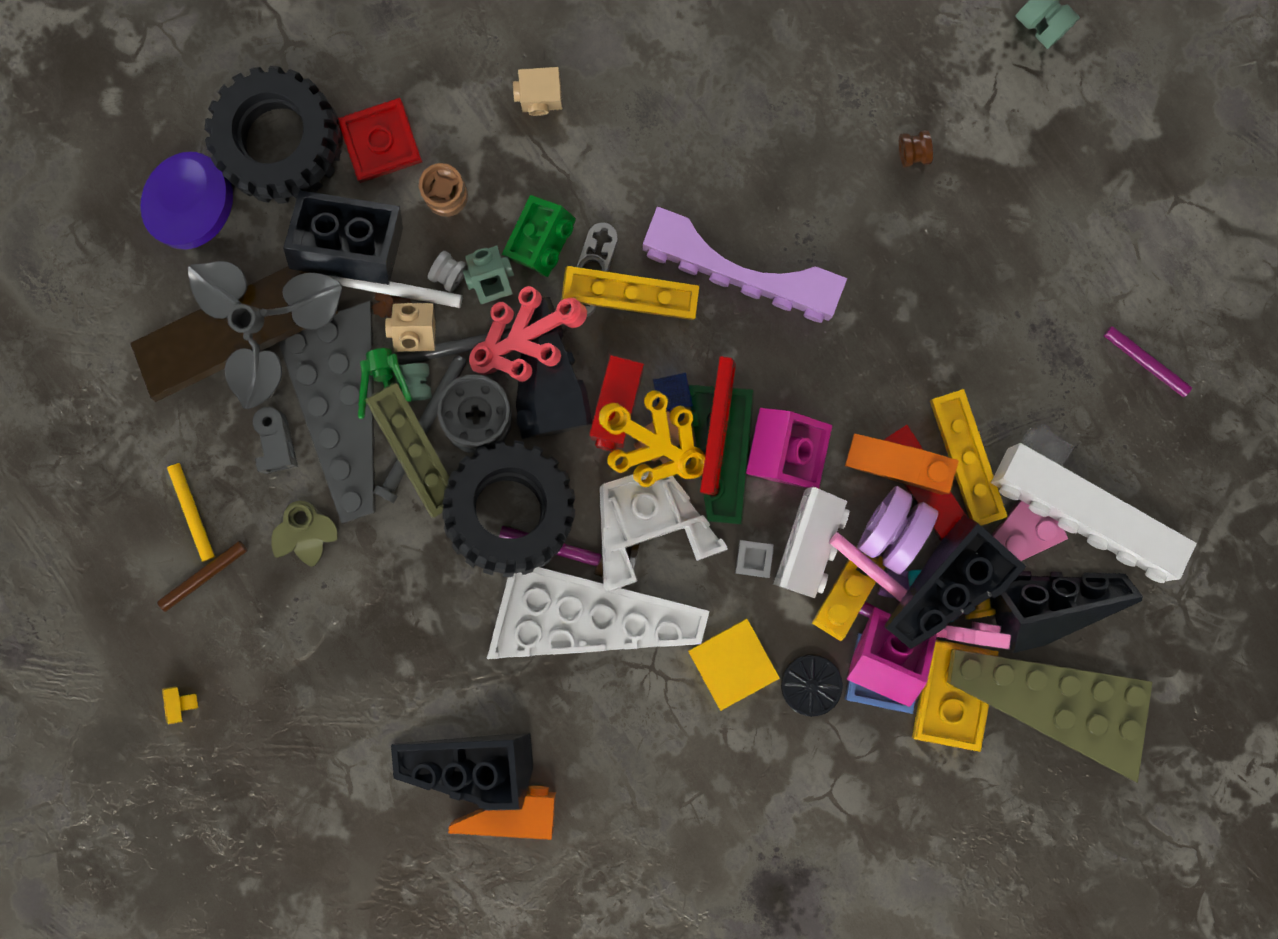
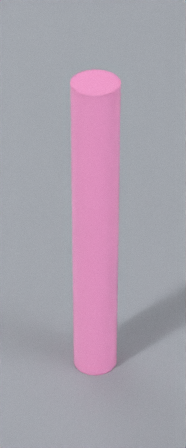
[829,533,908,602]

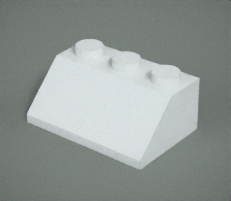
[773,487,850,598]

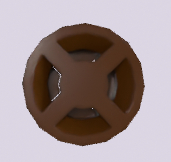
[899,130,933,168]

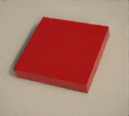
[338,98,423,183]

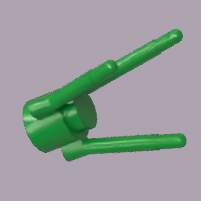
[358,348,412,419]

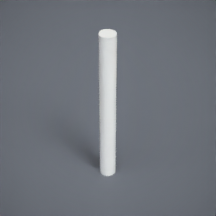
[329,276,463,308]

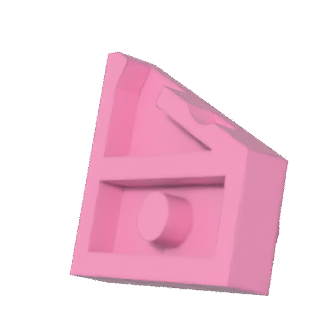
[992,500,1068,561]
[937,622,1011,649]

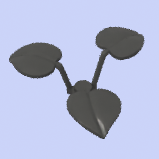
[188,261,342,409]

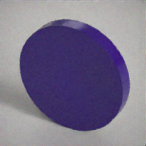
[140,152,233,249]

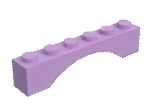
[643,206,847,323]

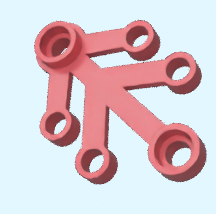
[469,286,587,382]

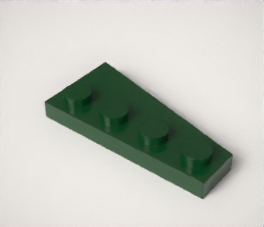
[687,385,754,525]

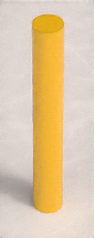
[167,463,215,562]

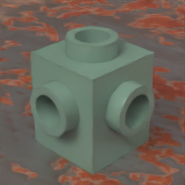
[463,246,514,304]

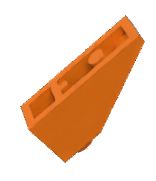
[844,433,959,495]
[448,786,556,840]

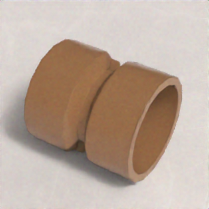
[419,163,468,217]

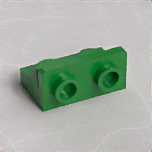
[501,195,576,277]

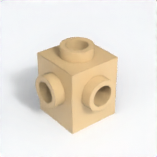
[385,303,436,352]

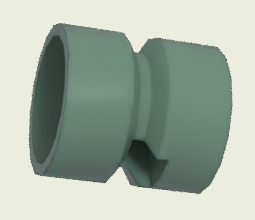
[1015,0,1080,49]

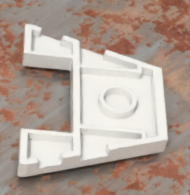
[600,471,728,593]

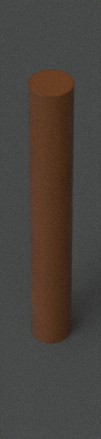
[157,541,247,612]

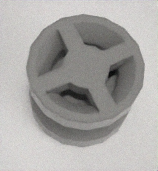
[427,250,468,293]

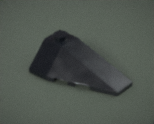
[516,297,593,439]
[884,515,1026,649]
[991,571,1143,653]
[391,733,534,811]

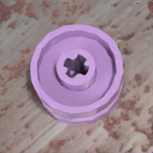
[857,486,938,574]

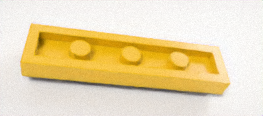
[561,266,699,320]
[930,389,1008,526]

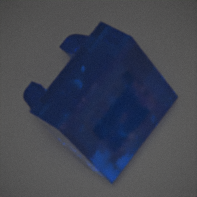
[653,373,693,412]

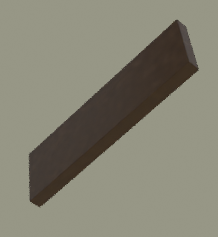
[130,266,338,402]

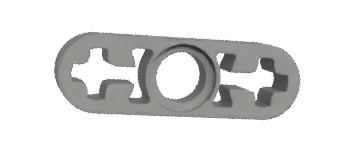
[569,222,618,317]

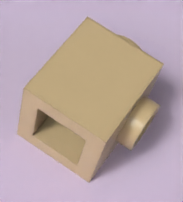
[513,67,562,116]

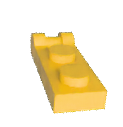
[812,546,886,641]

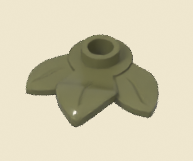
[271,501,338,567]

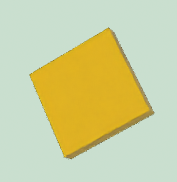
[688,618,780,711]

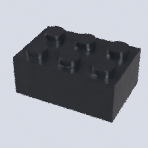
[283,190,403,285]

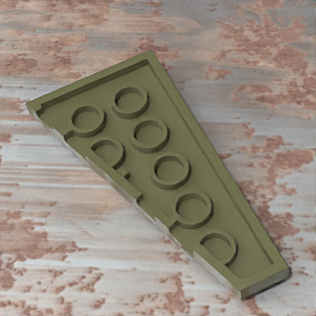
[947,649,1153,783]

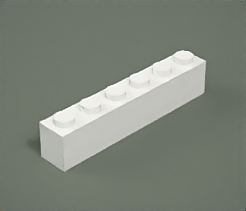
[991,443,1197,583]

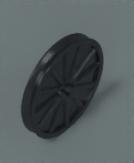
[781,655,843,717]

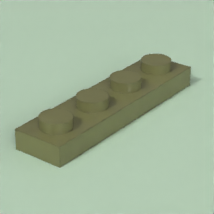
[365,383,449,518]

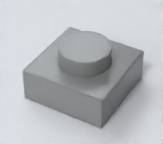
[735,540,774,578]

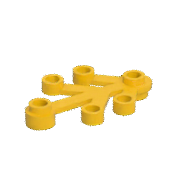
[599,390,705,487]

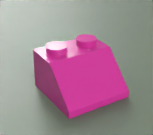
[746,408,832,489]
[847,607,937,707]

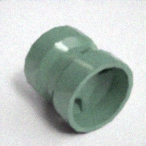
[399,363,432,401]

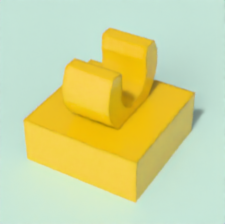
[162,686,198,724]

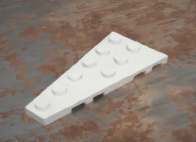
[487,567,709,659]

